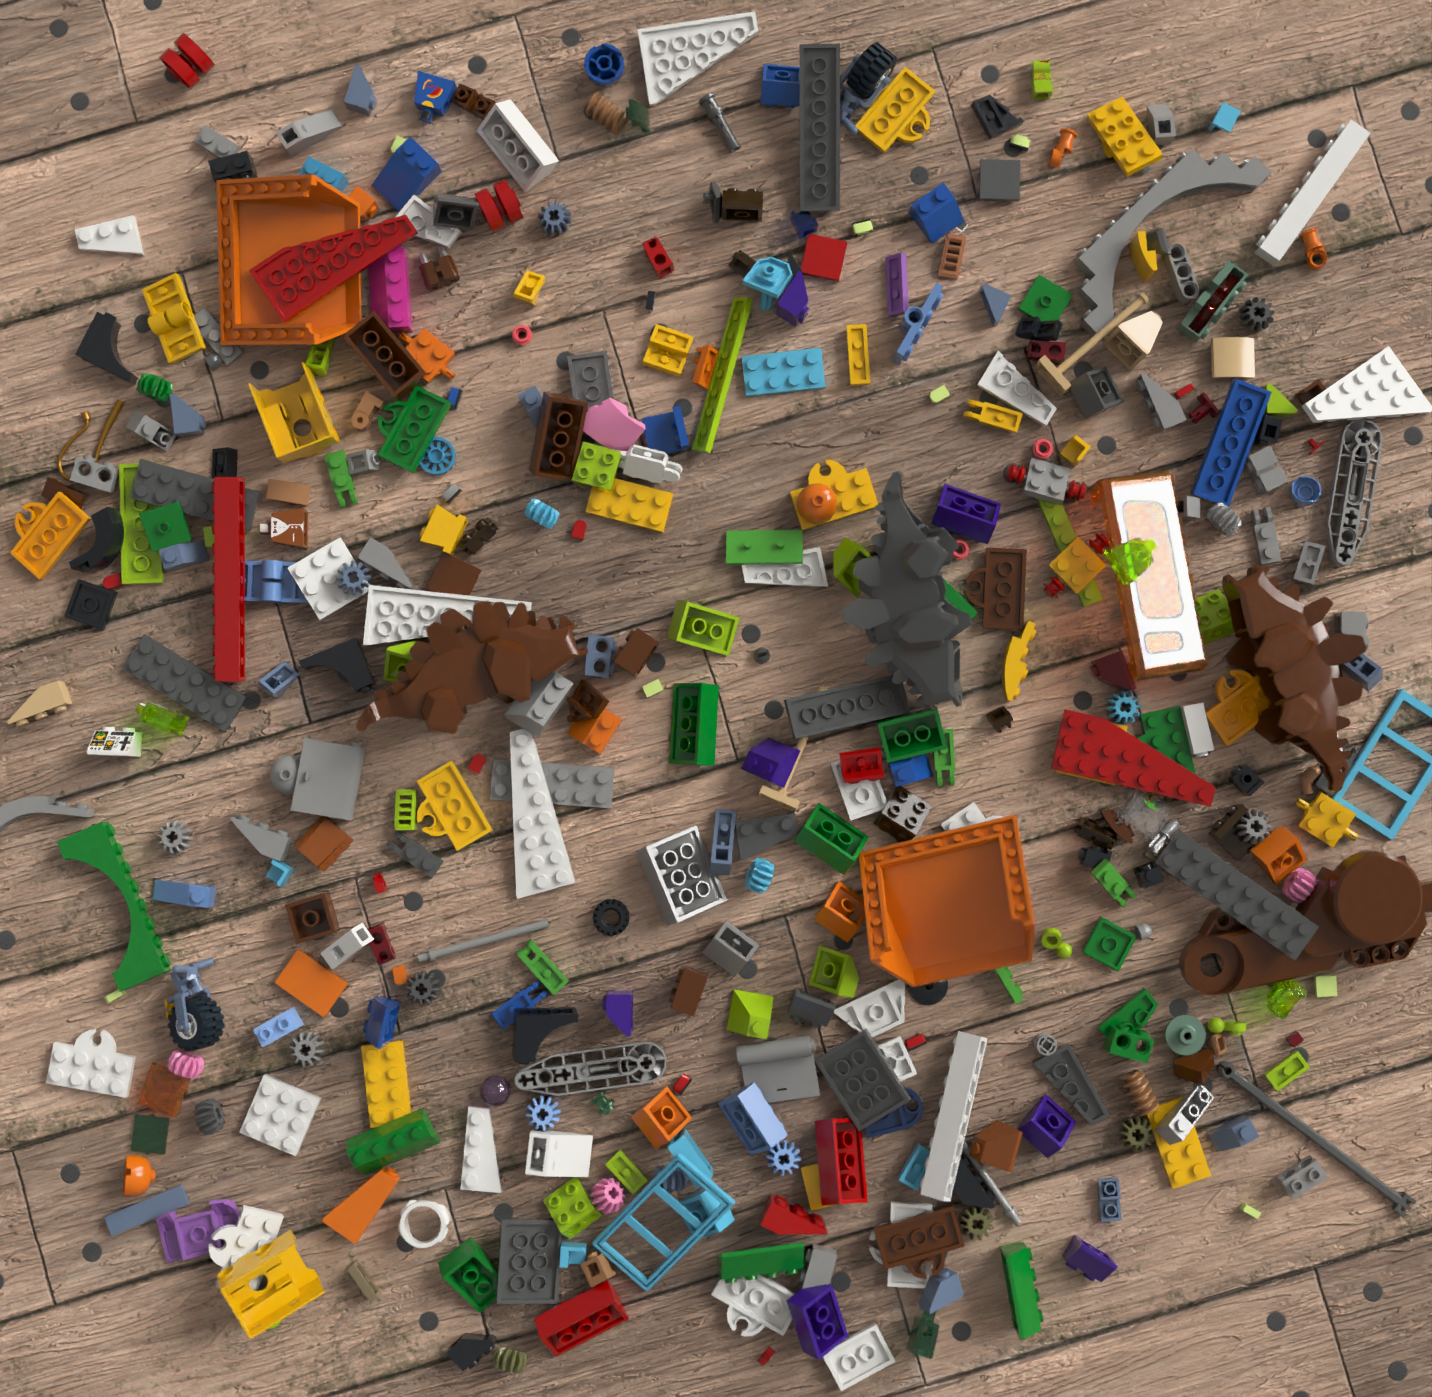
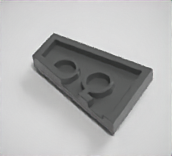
[735,813,798,861]

